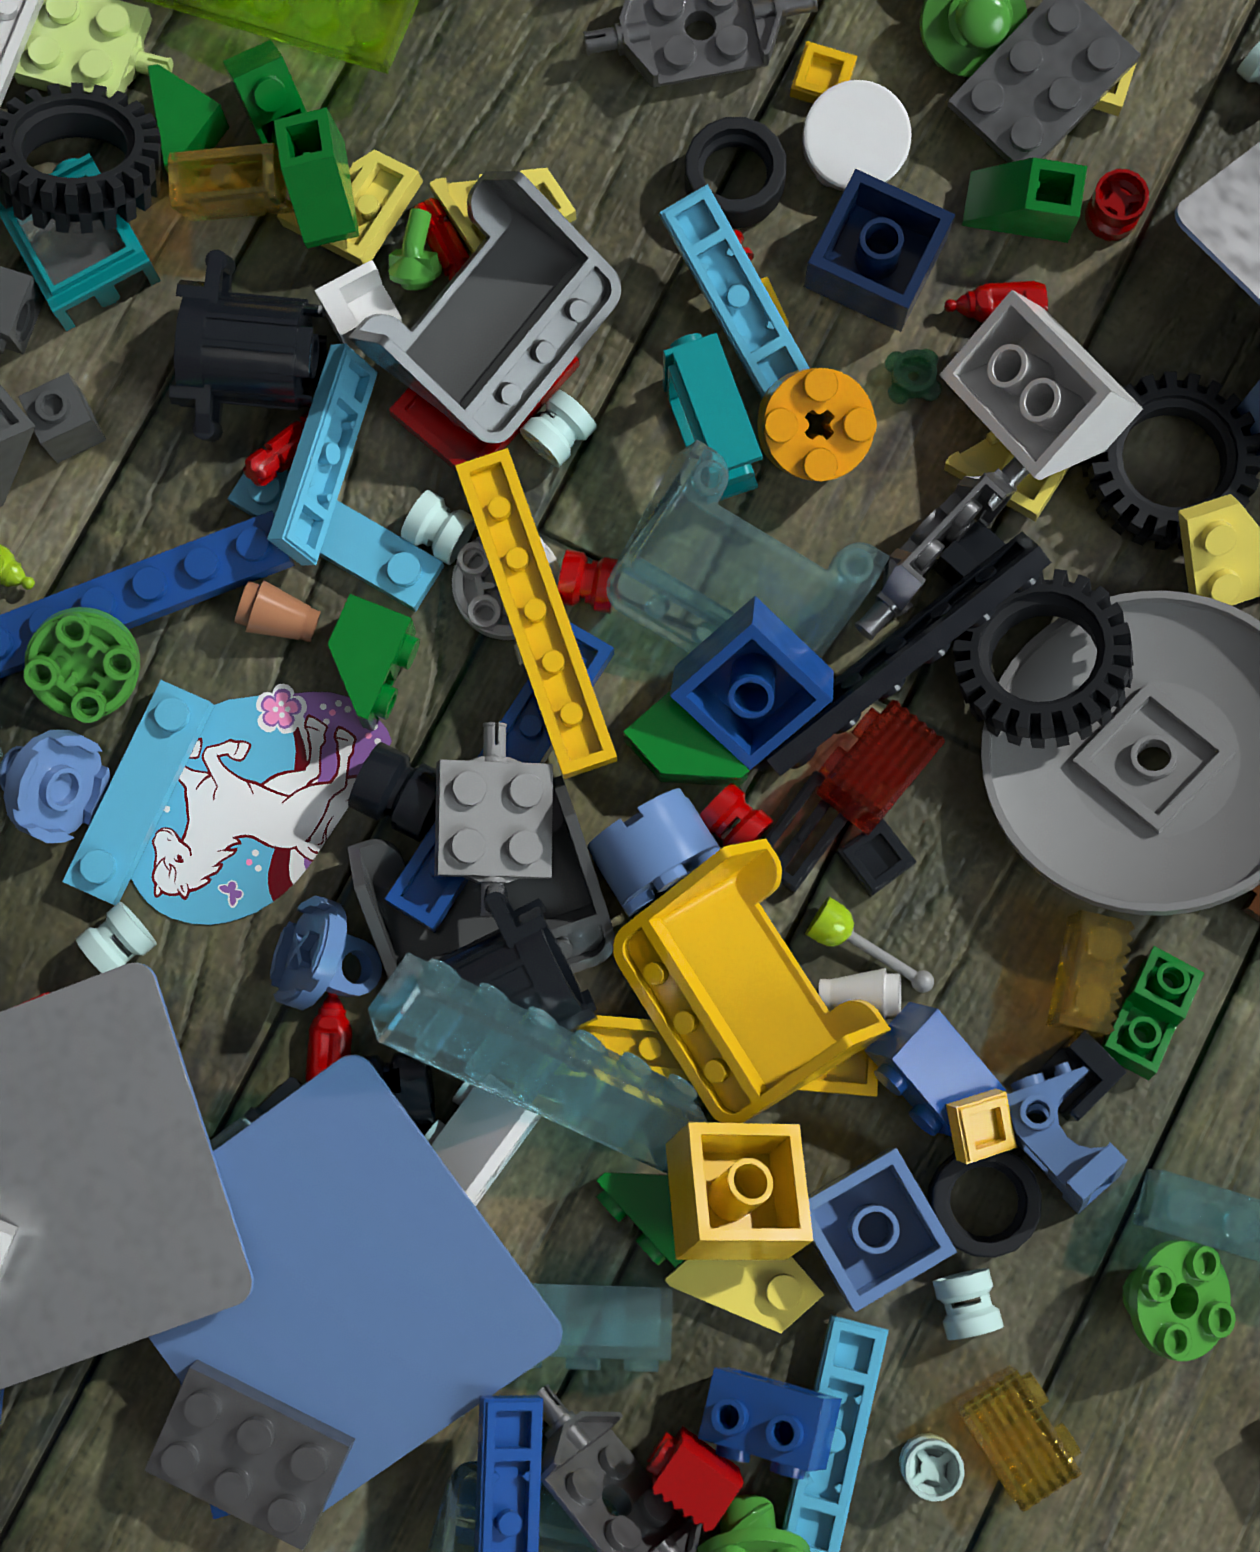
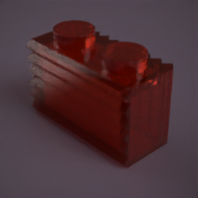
[816,699,945,836]

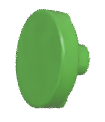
[24,607,140,723]

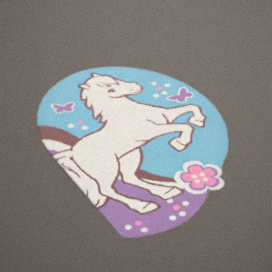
[131,683,392,925]

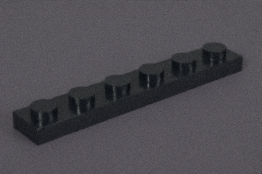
[765,532,1052,776]

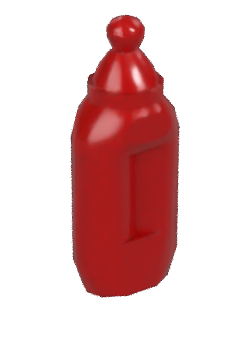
[944,281,1048,323]
[305,992,352,1083]

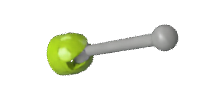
[805,896,934,993]

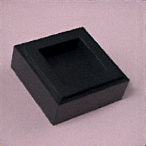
[837,817,917,898]

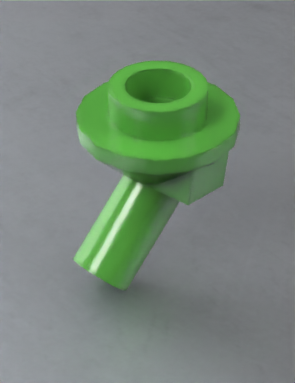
[388,208,442,290]

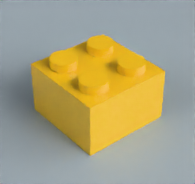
[665,1122,813,1260]

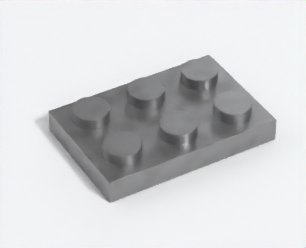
[947,0,1141,163]
[144,1359,355,1551]

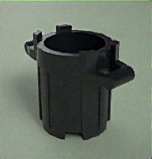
[169,249,327,442]
[412,883,598,1072]

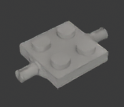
[434,722,553,918]

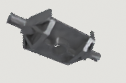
[583,0,818,88]
[855,457,1029,640]
[534,1384,702,1552]

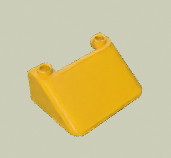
[613,838,891,1123]

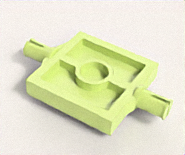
[14,0,173,99]

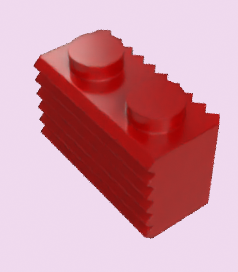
[646,1426,744,1532]

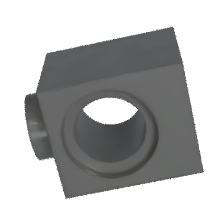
[0,266,45,354]
[18,373,106,463]

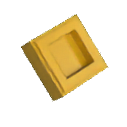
[790,41,857,104]
[946,1088,1017,1164]

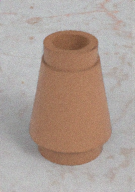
[234,580,321,643]

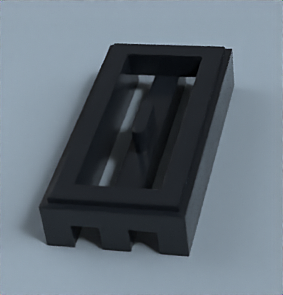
[766,770,861,894]

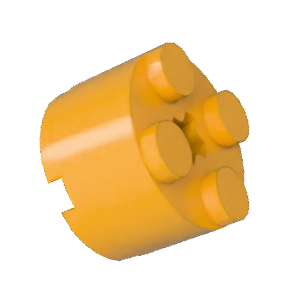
[757,368,877,482]

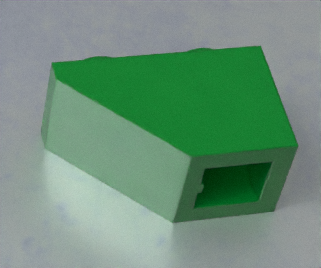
[222,39,307,177]
[274,107,359,249]
[962,157,1087,243]
[328,594,420,731]
[623,690,749,787]
[596,1172,683,1268]

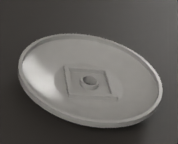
[981,591,1260,916]

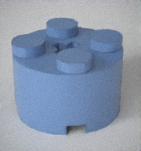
[587,788,721,917]

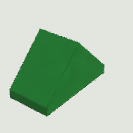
[148,64,230,188]

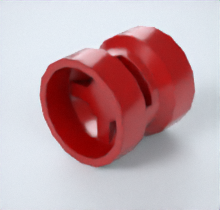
[1085,169,1149,241]
[558,549,622,614]
[700,782,773,847]

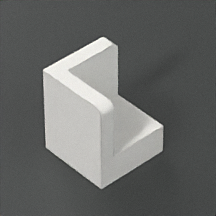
[315,261,402,351]

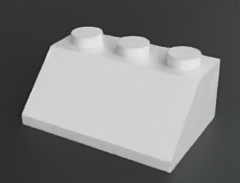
[940,290,1143,480]
[424,1070,545,1206]

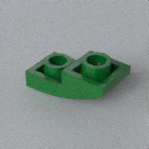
[1101,946,1204,1081]

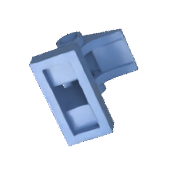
[1007,1062,1127,1214]

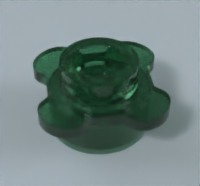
[885,349,942,404]

